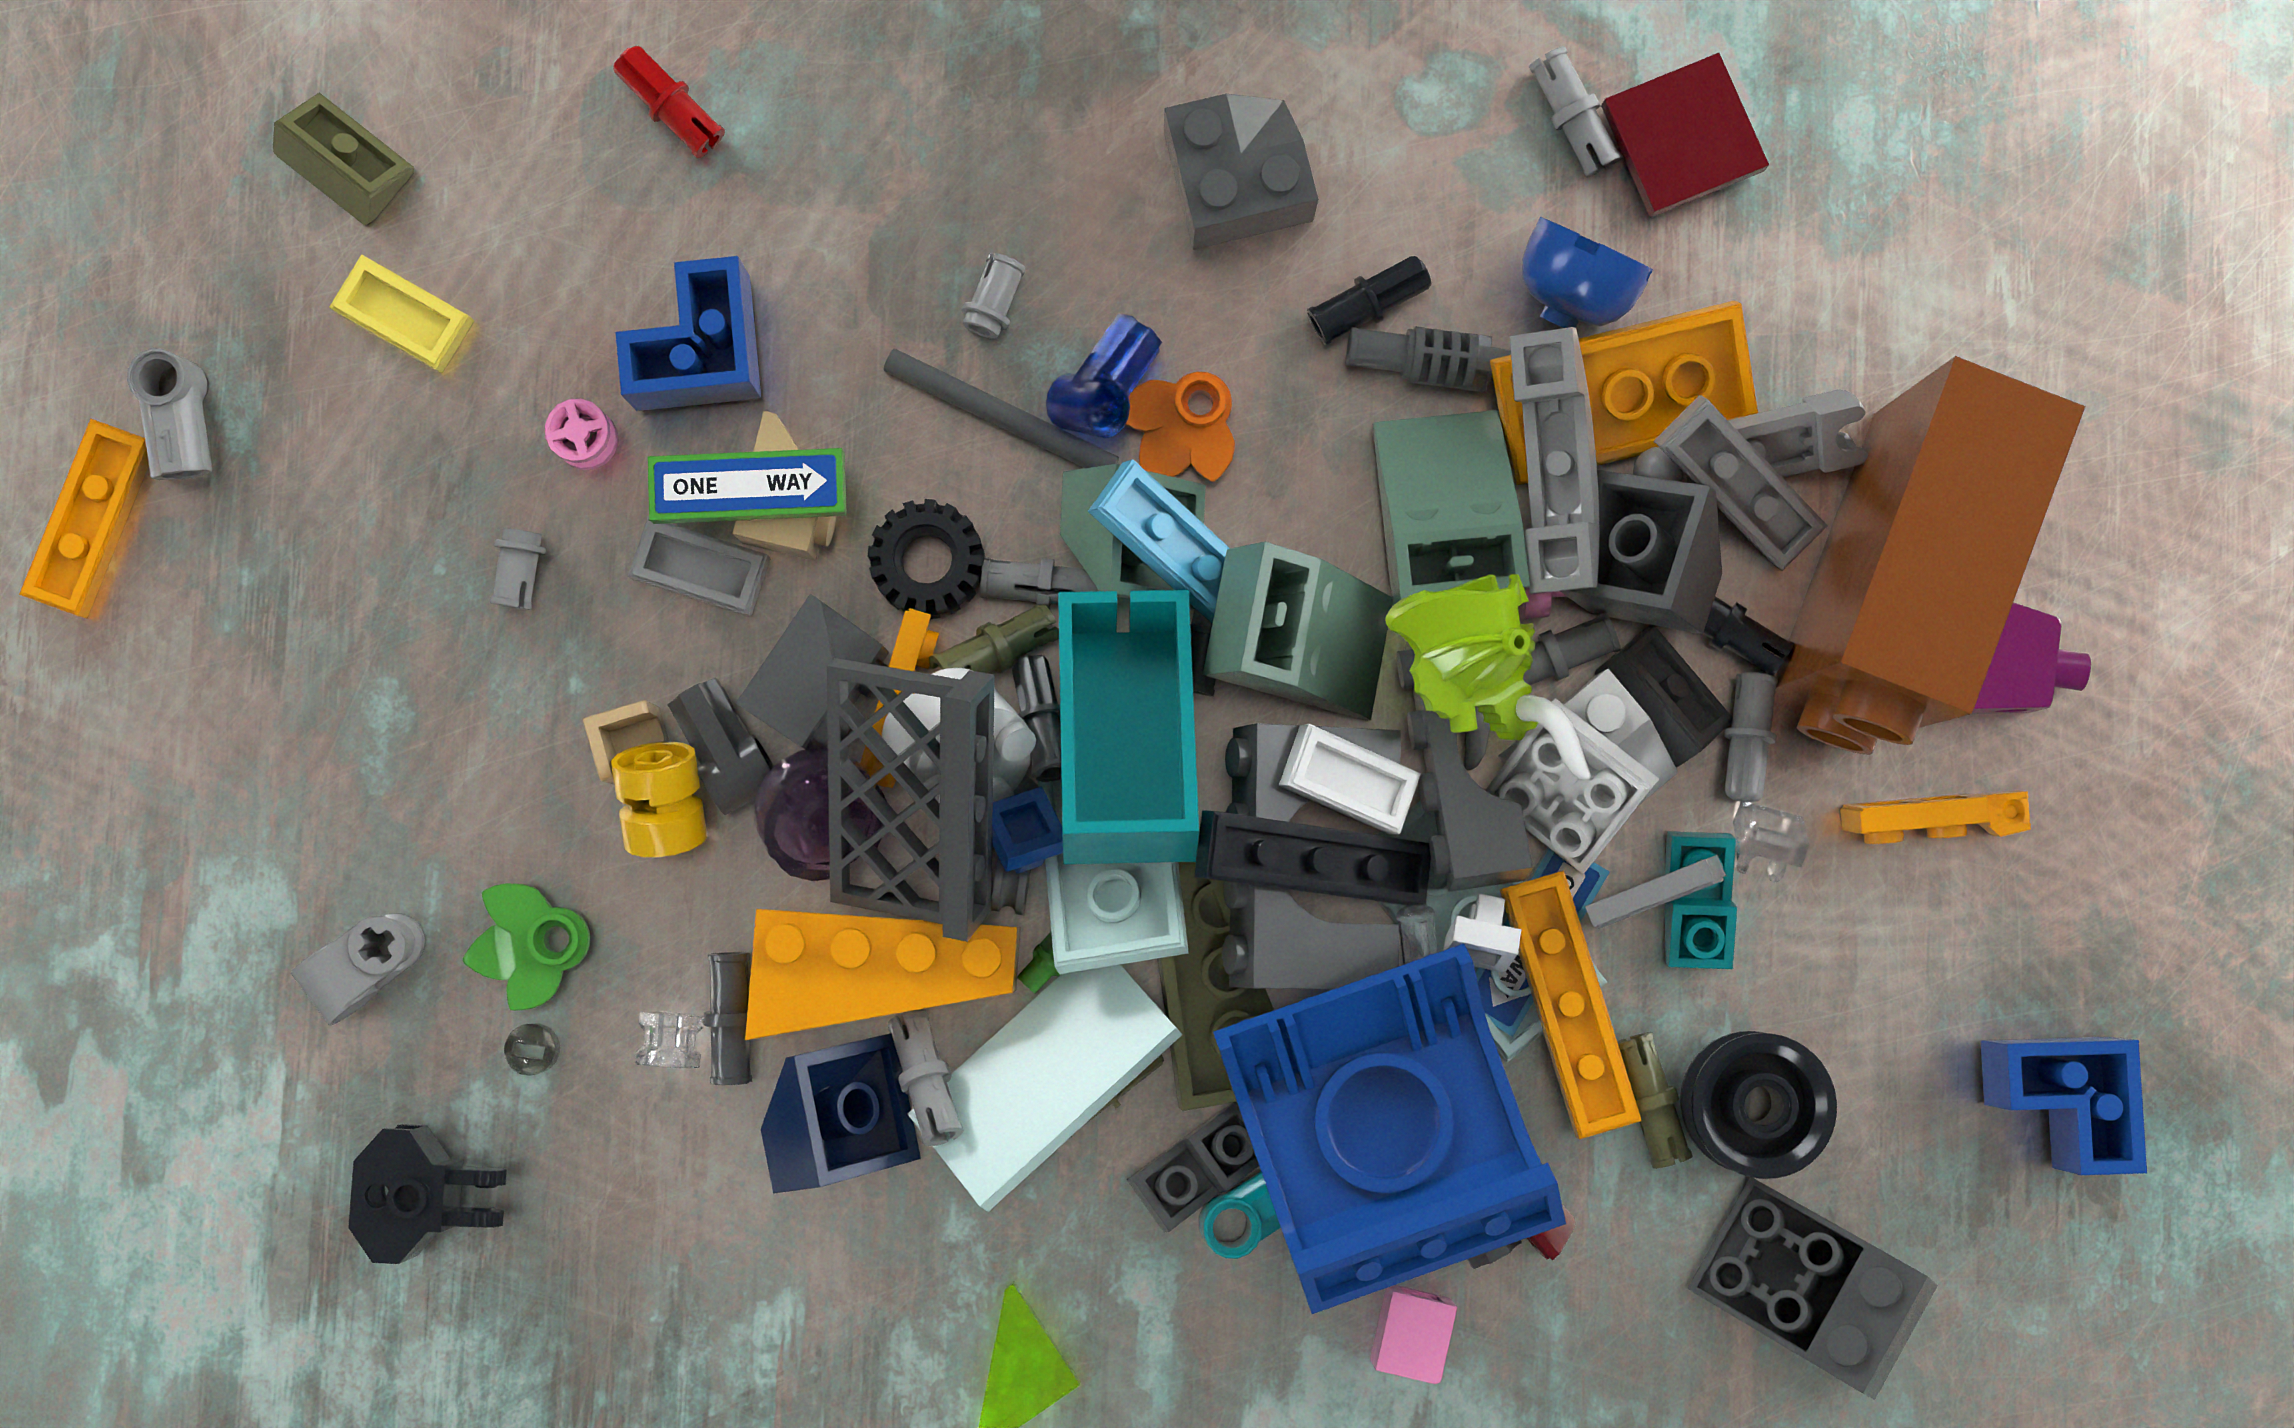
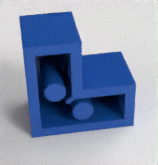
[615,256,761,411]
[1980,1037,2147,1175]

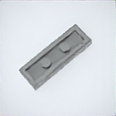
[1654,395,1828,571]

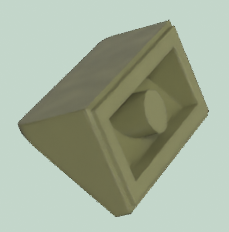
[273,93,414,225]

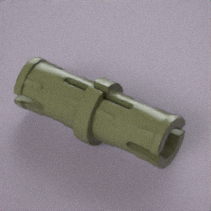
[929,604,1059,673]
[1617,1032,1693,1169]

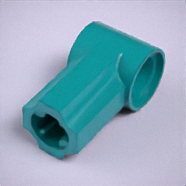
[1199,1171,1281,1259]

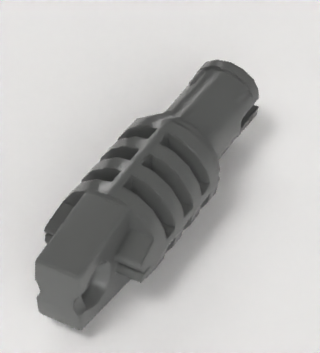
[1346,326,1511,392]

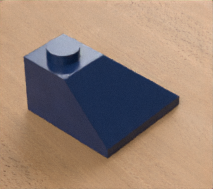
[760,1033,921,1194]

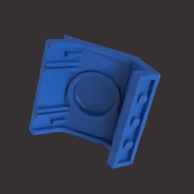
[1213,944,1566,1314]

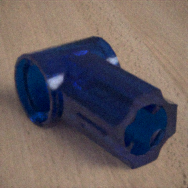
[1046,314,1163,438]

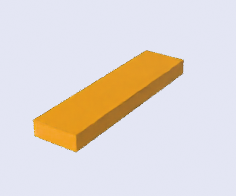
[1499,870,1642,1140]

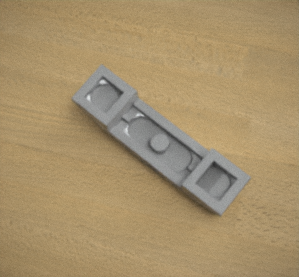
[1510,327,1599,594]

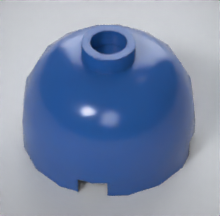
[1522,217,1653,328]

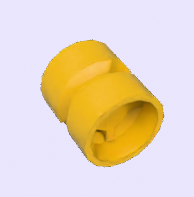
[611,742,707,857]

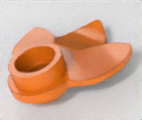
[1115,372,1235,482]

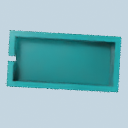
[1058,590,1199,864]

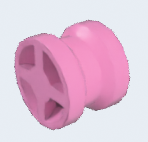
[545,398,618,470]

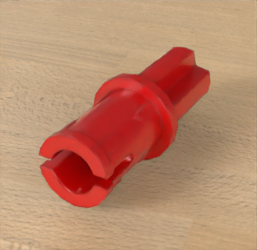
[613,46,725,158]

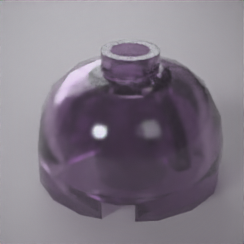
[754,747,887,881]

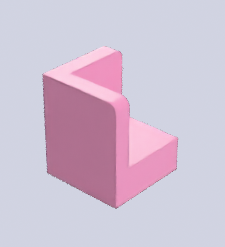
[1370,1285,1457,1384]

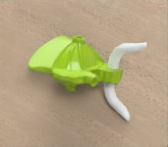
[1385,574,1590,780]

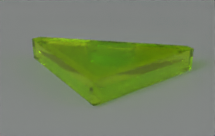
[978,1281,1081,1428]

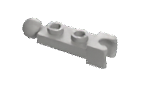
[1633,389,1868,484]

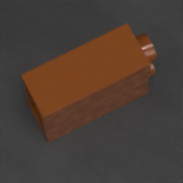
[1775,356,2086,755]

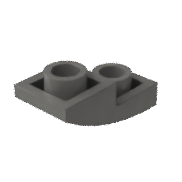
[1127,1102,1259,1232]

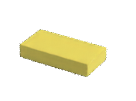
[329,254,474,373]

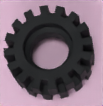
[867,499,985,619]

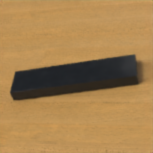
[1194,810,1431,907]

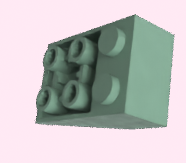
[1372,410,1530,606]
[1203,541,1392,720]

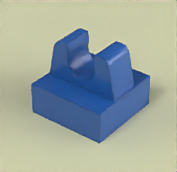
[992,786,1063,874]

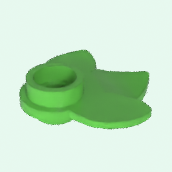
[463,883,590,1011]

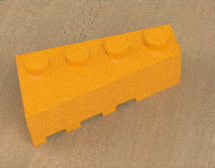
[745,909,1021,1040]

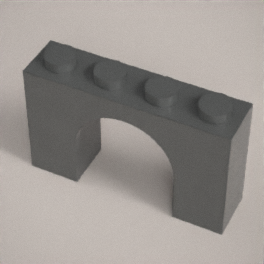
[1222,723,1401,989]

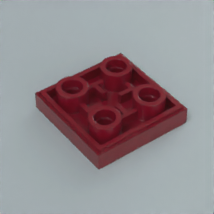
[1601,53,1769,218]

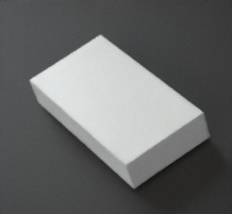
[1279,724,1421,835]

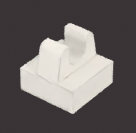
[1443,893,1521,973]

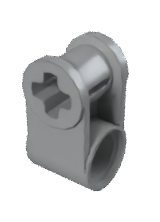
[291,913,425,1026]

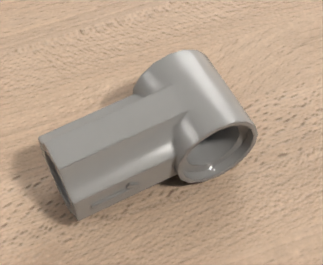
[127,348,212,480]

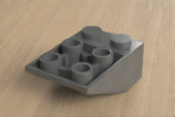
[1688,1177,1938,1400]

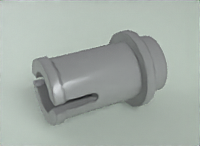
[961,253,1026,339]
[490,528,546,610]

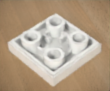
[1485,698,1659,874]

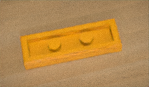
[19,418,149,619]

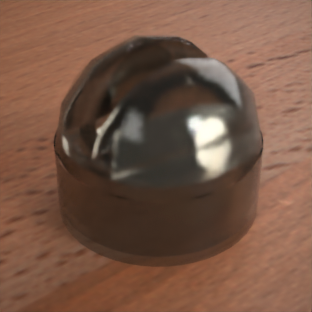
[504,1023,560,1076]

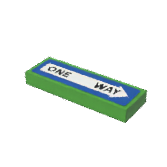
[648,448,847,524]

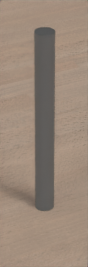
[884,348,1119,468]

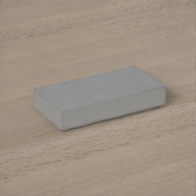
[628,517,771,617]
[1585,855,1726,929]

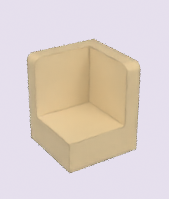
[582,700,669,785]

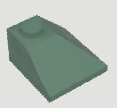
[1060,464,1206,610]

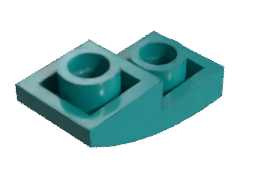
[1664,831,1737,969]

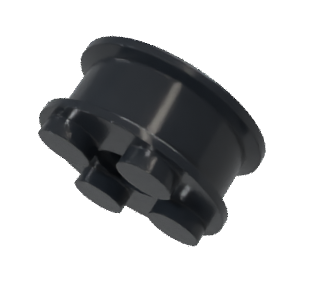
[1680,1031,1837,1179]

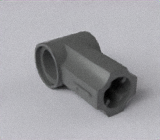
[667,678,781,815]

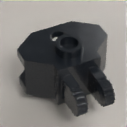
[348,1124,507,1264]

